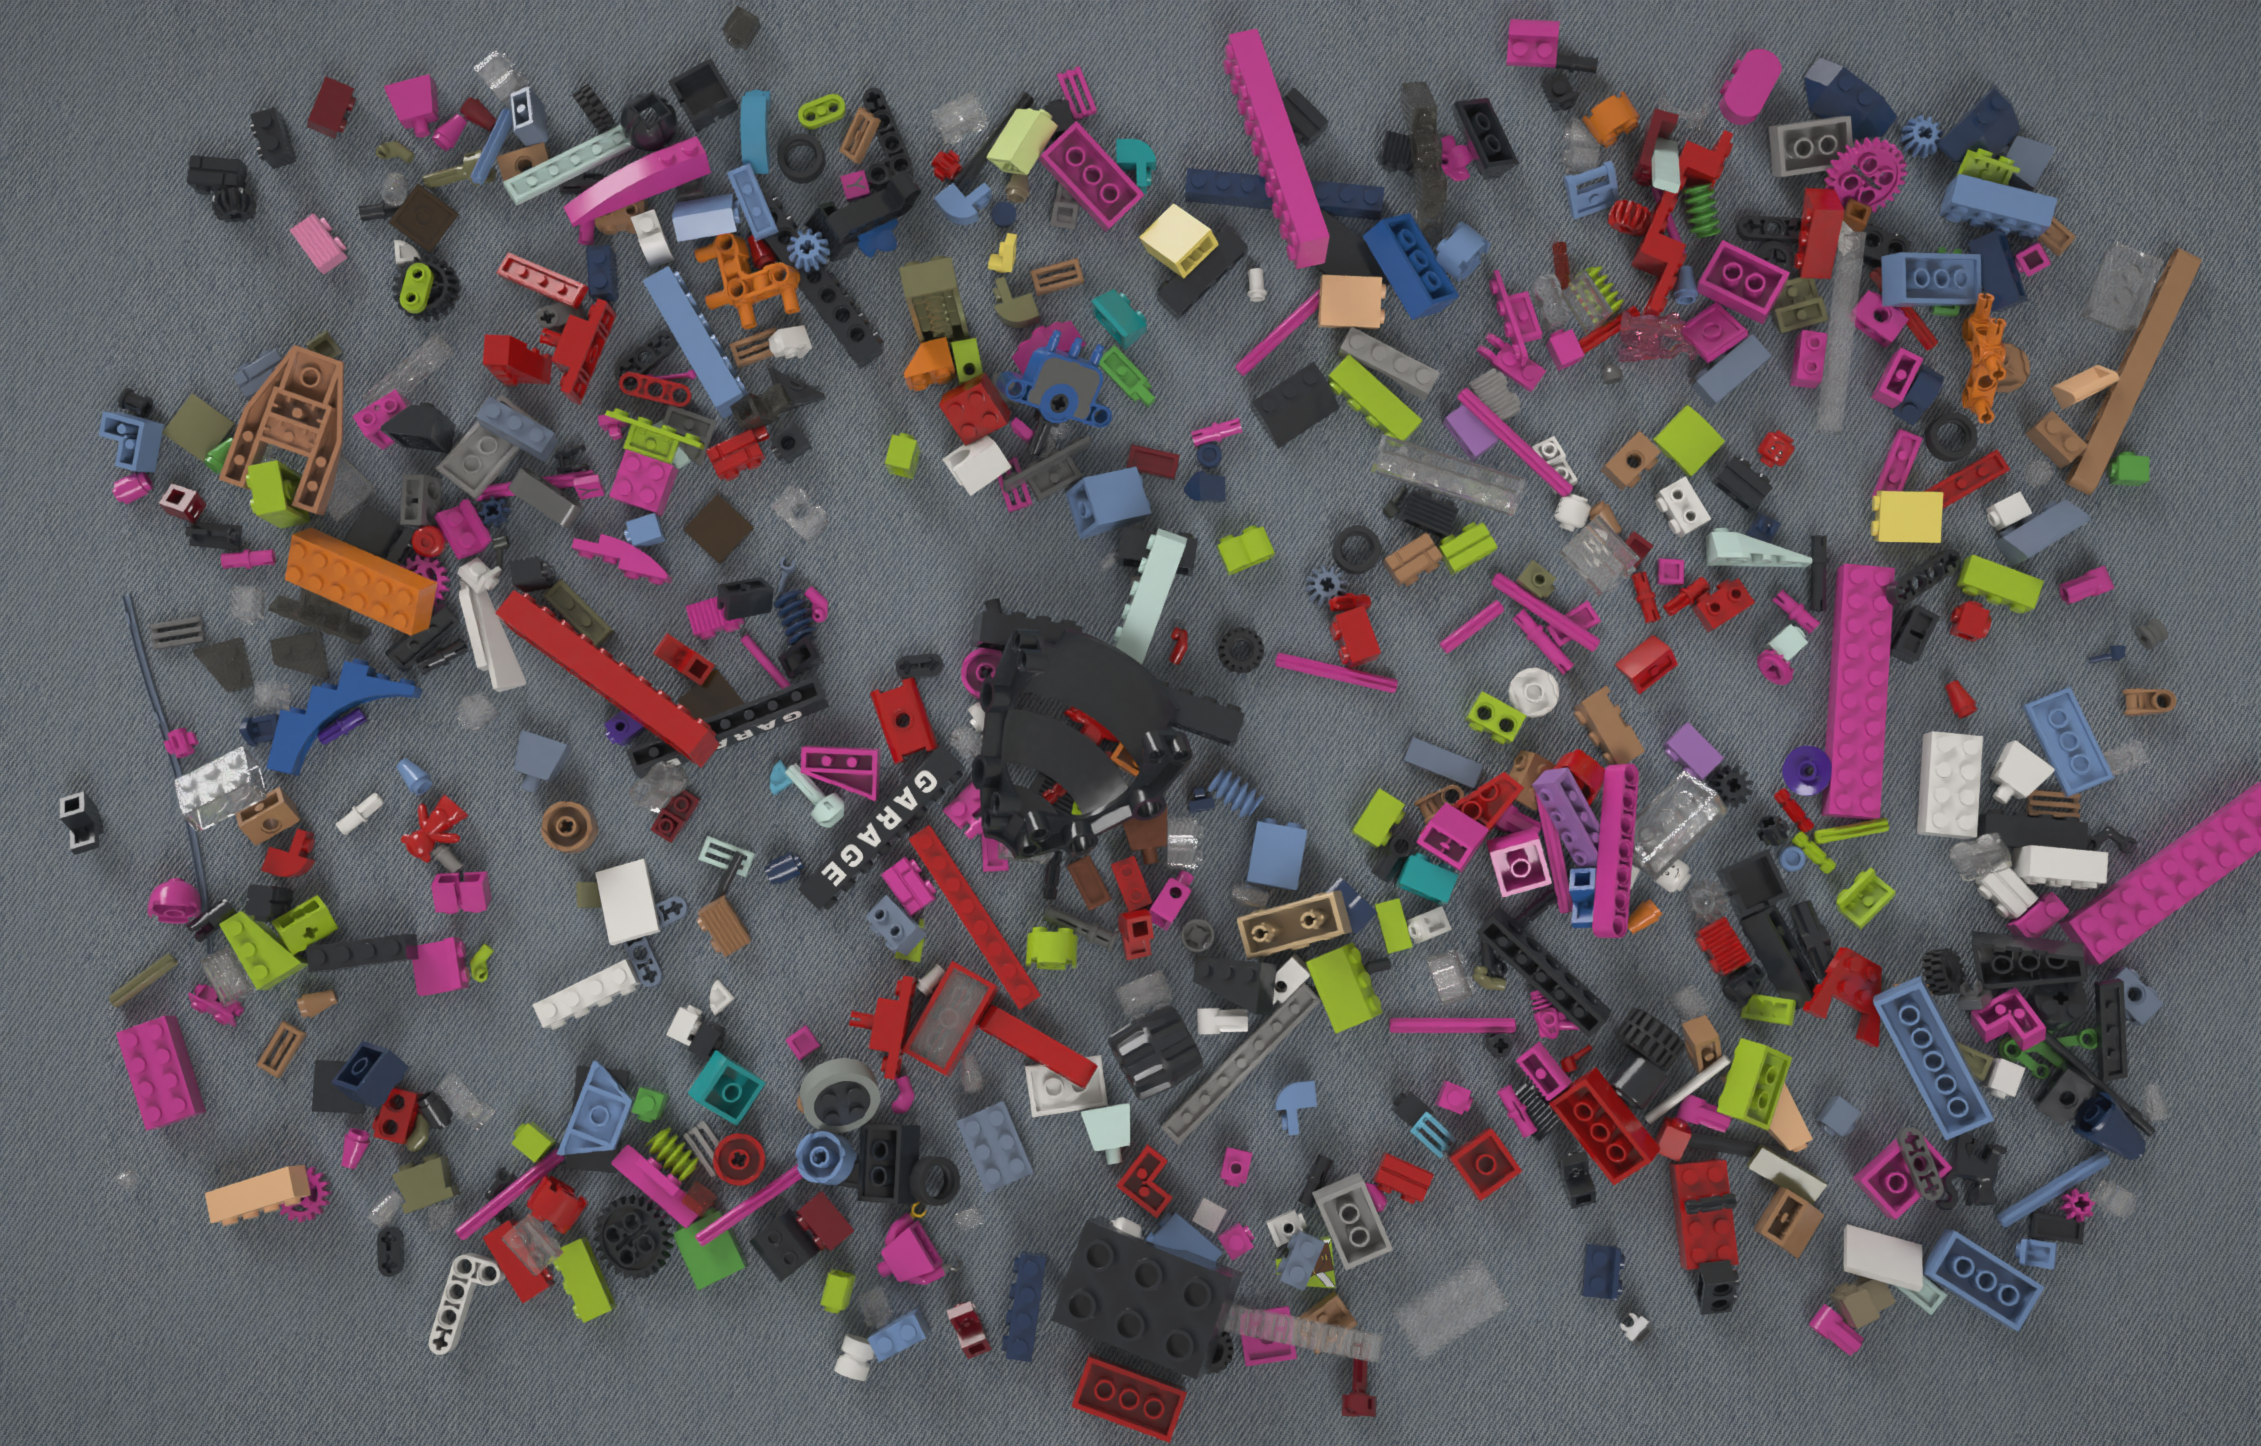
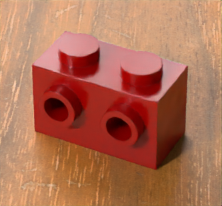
[1692,578,1755,633]

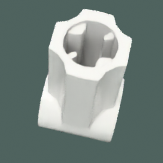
[1197,1008,1248,1034]

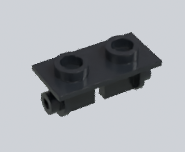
[185,522,243,550]

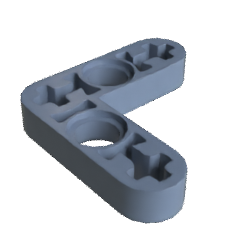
[623,896,689,987]

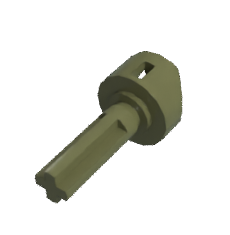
[423,149,496,189]

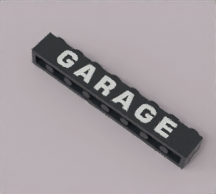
[626,676,830,781]
[798,745,964,911]

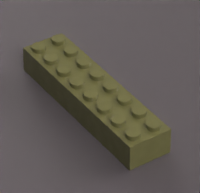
[899,255,970,347]

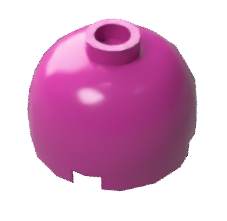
[147,878,202,924]

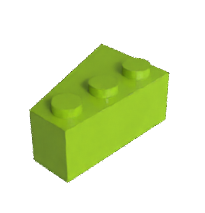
[219,911,308,990]

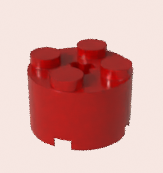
[1553,749,1605,806]
[713,1133,766,1186]
[526,1175,588,1234]

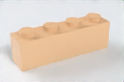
[205,1165,311,1226]

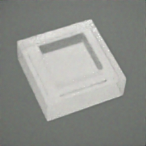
[1192,1198,1227,1233]

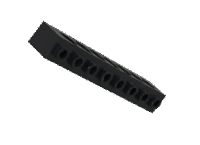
[763,191,884,369]

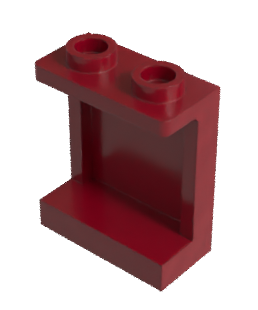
[1630,108,1679,187]

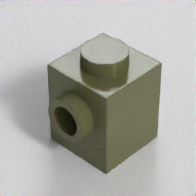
[1515,560,1557,599]

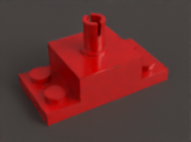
[539,299,617,405]
[849,975,918,1080]

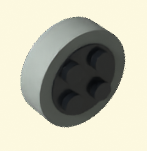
[800,1058,880,1133]

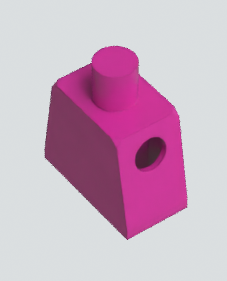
[384,74,439,138]
[1149,870,1194,931]

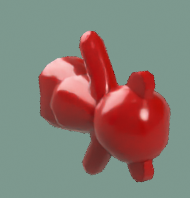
[401,795,469,863]

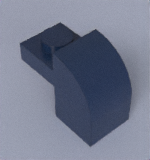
[1892,364,1944,426]

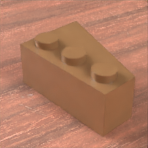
[1573,685,1645,766]

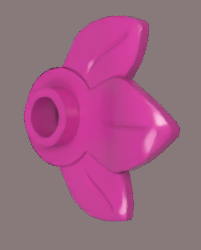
[1430,135,1473,181]

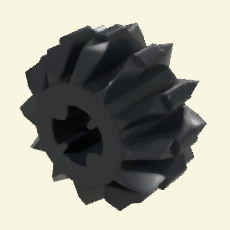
[212,187,257,223]
[1709,765,1753,808]

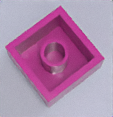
[609,449,679,517]
[1486,827,1552,898]

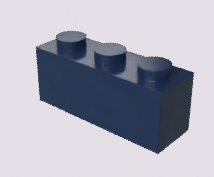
[1968,230,2028,312]

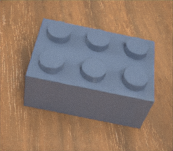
[956,1100,1035,1193]

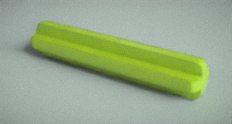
[1813,818,1889,844]

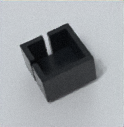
[668,58,739,132]
[1715,849,1790,918]

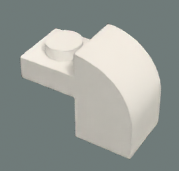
[631,209,675,268]

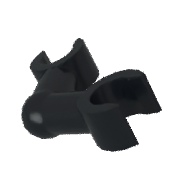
[2087,826,2138,853]
[485,1167,514,1223]

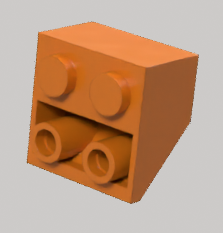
[904,337,957,391]

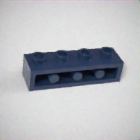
[1002,1251,1047,1362]

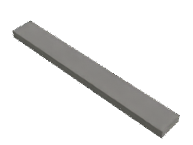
[1160,982,1322,1145]

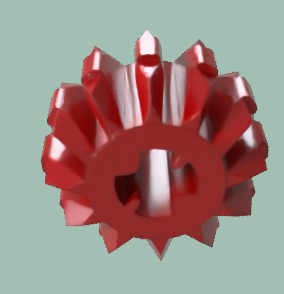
[1607,199,1652,237]

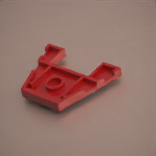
[1802,947,1882,1047]

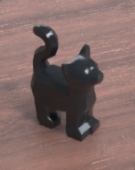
[1936,1133,2007,1210]

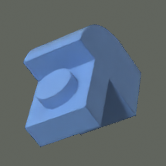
[934,182,992,225]
[1275,1080,1317,1135]

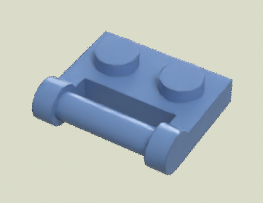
[1563,161,1620,219]

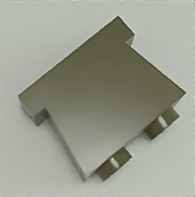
[392,1153,460,1214]

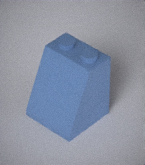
[1065,467,1151,540]

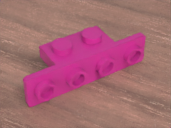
[1489,270,1543,367]
[611,1145,703,1228]

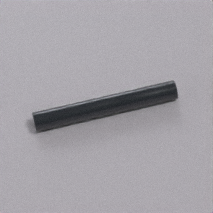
[710,851,745,903]

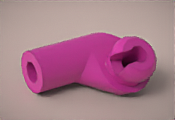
[803,586,828,623]

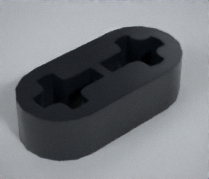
[896,653,944,679]
[377,1227,404,1277]

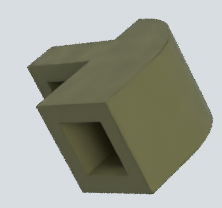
[993,277,1040,328]

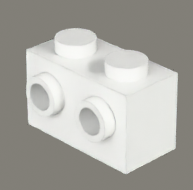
[1655,476,1711,538]

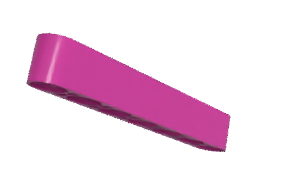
[1592,763,1639,938]

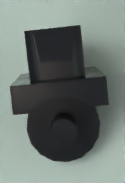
[1723,964,1765,1008]

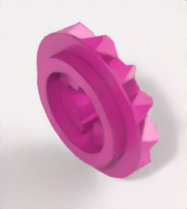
[1757,649,1794,685]

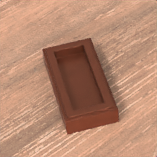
[1067,855,1112,911]

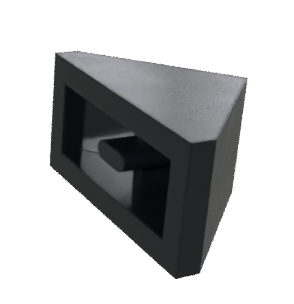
[778,635,824,679]

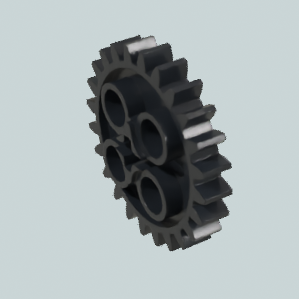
[594,1195,674,1280]

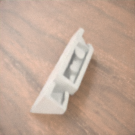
[459,579,527,692]

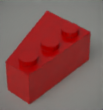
[1794,188,1844,279]
[483,334,552,387]

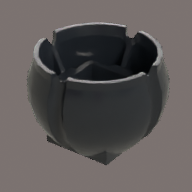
[620,91,678,151]

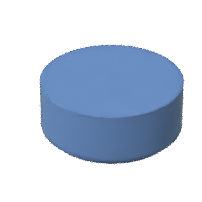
[1778,846,1805,872]

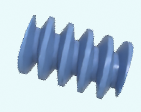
[1207,768,1265,818]

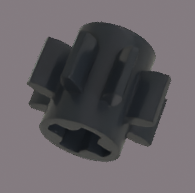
[1756,815,1790,846]

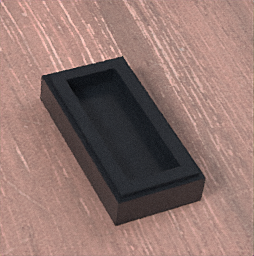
[2028,1212,2085,1245]

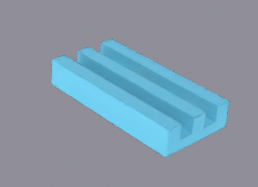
[1410,1112,1457,1159]

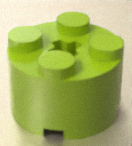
[1026,927,1078,970]

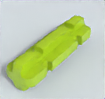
[1792,832,1836,874]

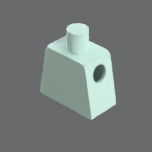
[1081,1103,1130,1165]

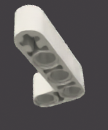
[428,1253,505,1355]

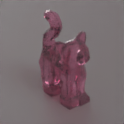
[1619,311,1697,362]

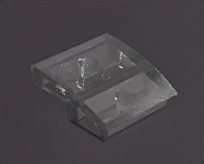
[1560,270,1613,335]

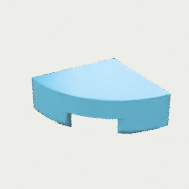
[770,760,793,796]

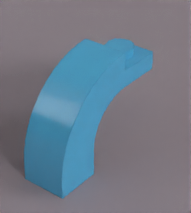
[740,90,771,174]

